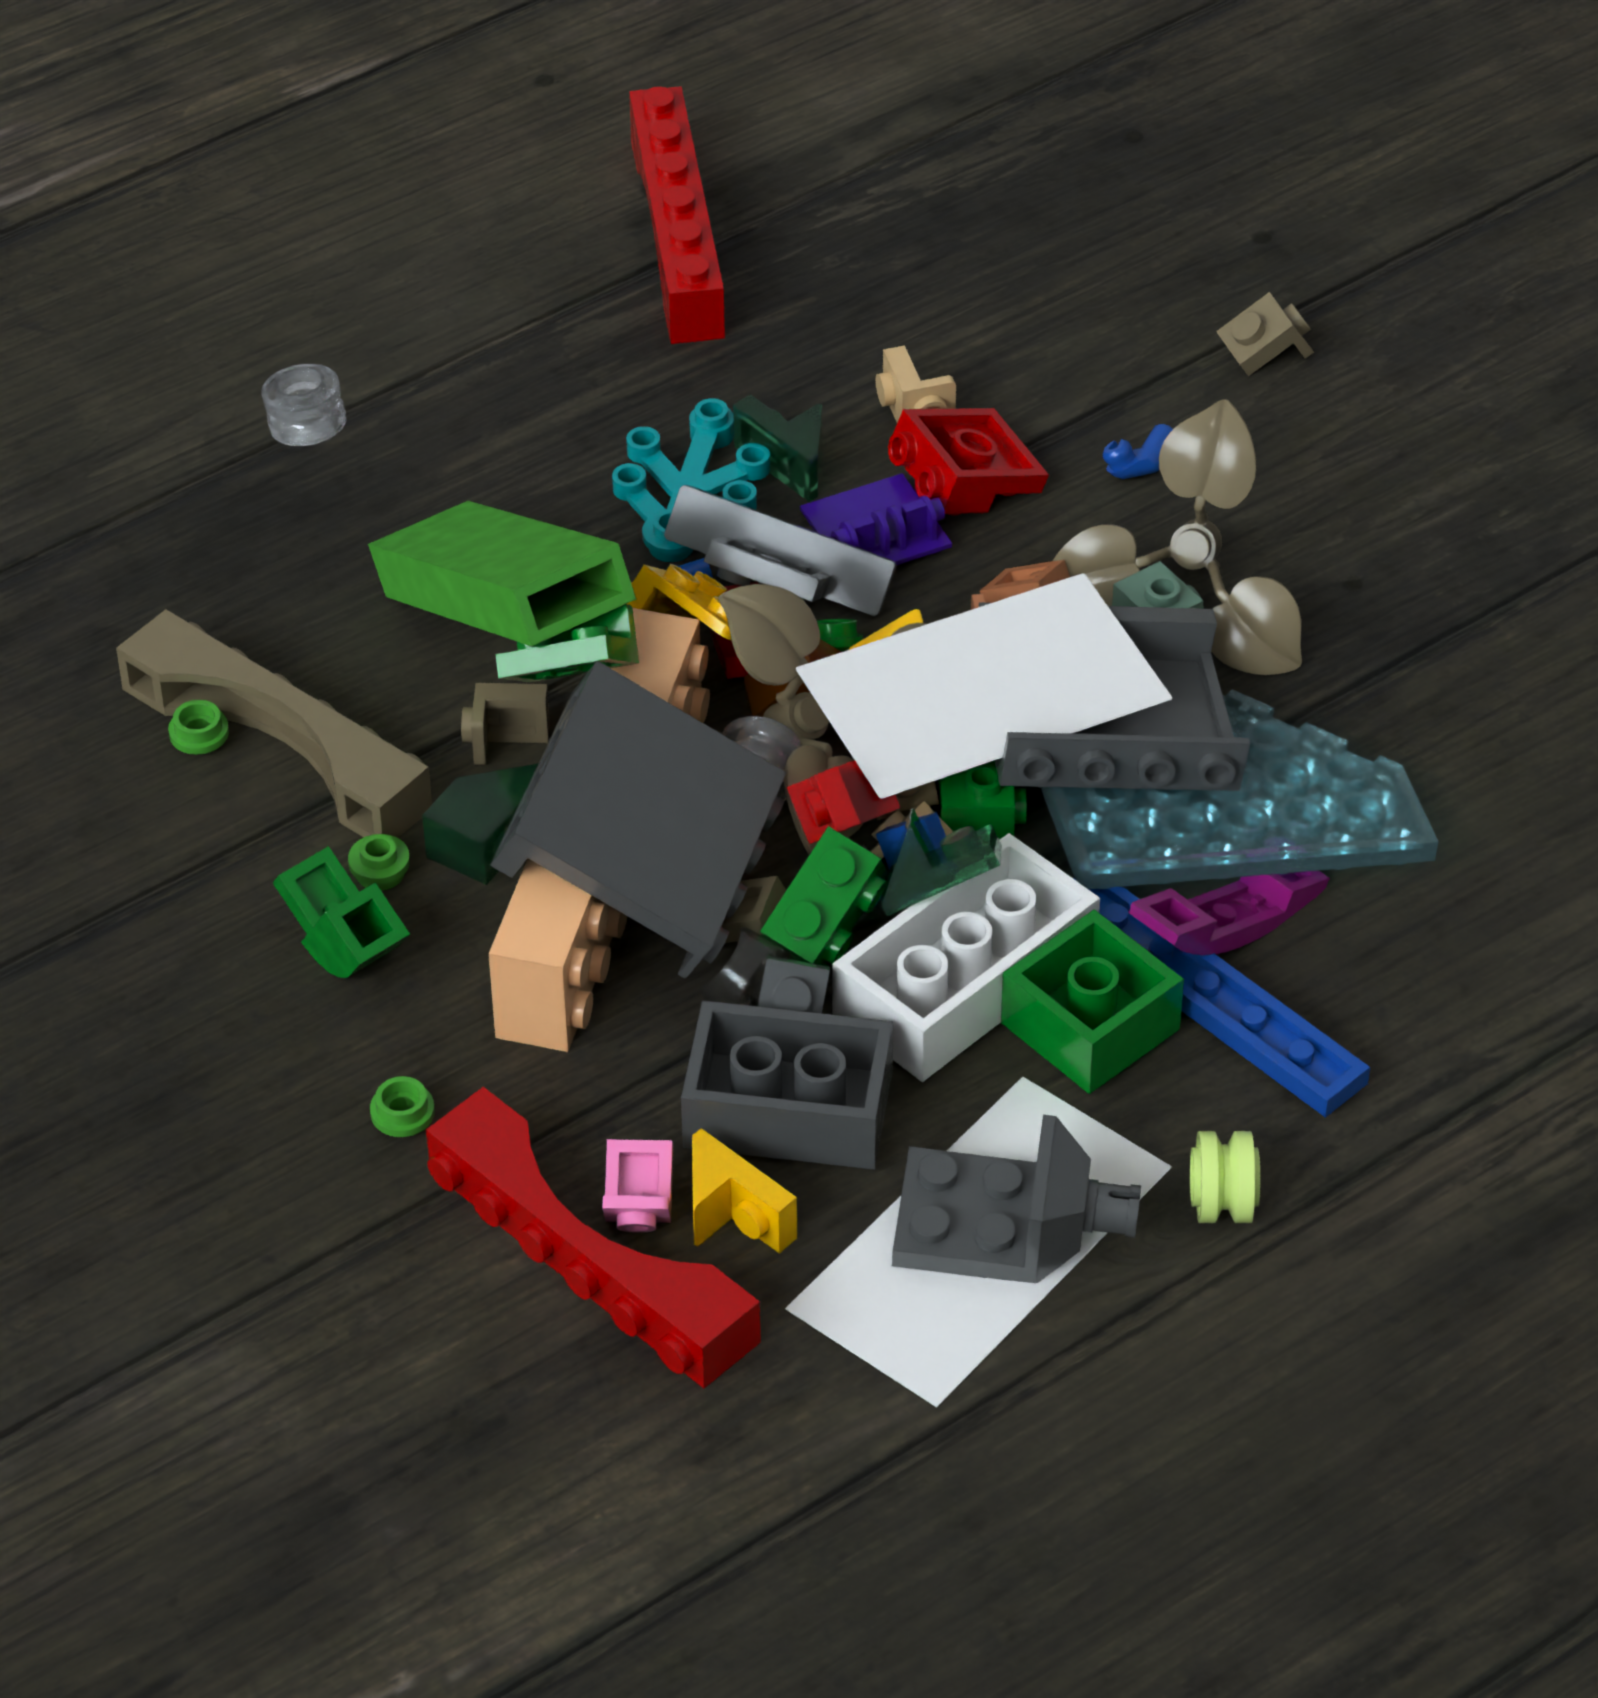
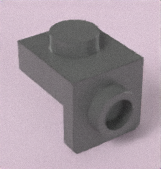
[758,955,830,1014]

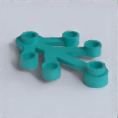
[612,398,770,562]

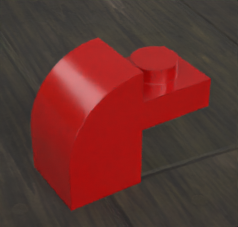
[786,760,900,844]

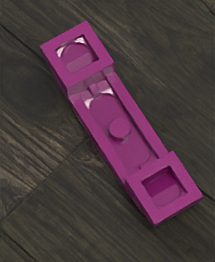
[1128,846,1329,955]

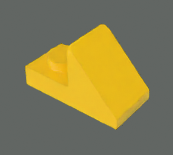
[692,1128,797,1254]

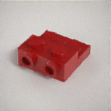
[888,408,1049,515]

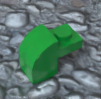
[273,846,410,978]

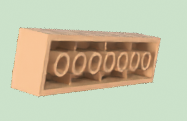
[489,608,710,1052]

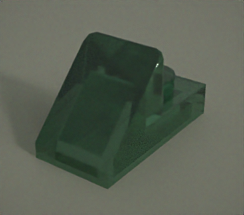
[733,394,822,502]
[881,808,1002,916]

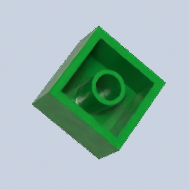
[1001,909,1184,1094]

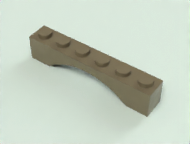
[116,609,433,838]

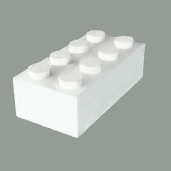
[832,833,1100,1082]

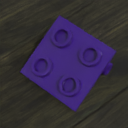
[800,473,952,565]

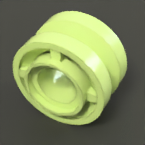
[1190,1131,1260,1223]

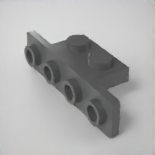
[664,485,897,616]

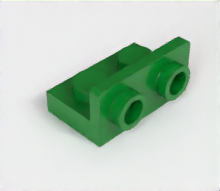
[495,604,639,682]

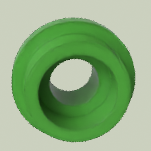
[168,700,229,755]
[348,834,410,891]
[370,1076,435,1137]

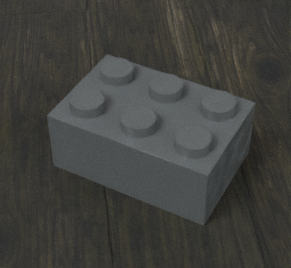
[681,1000,893,1170]

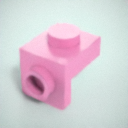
[602,1139,673,1232]

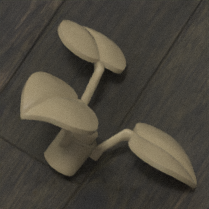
[1053,399,1303,675]
[718,584,926,855]

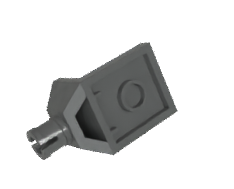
[892,1114,1141,1283]

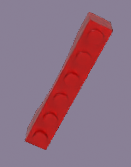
[629,86,725,344]
[426,1087,761,1389]

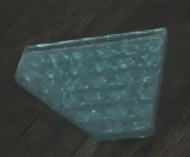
[1040,689,1439,889]

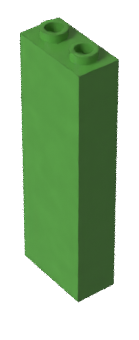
[368,501,636,646]

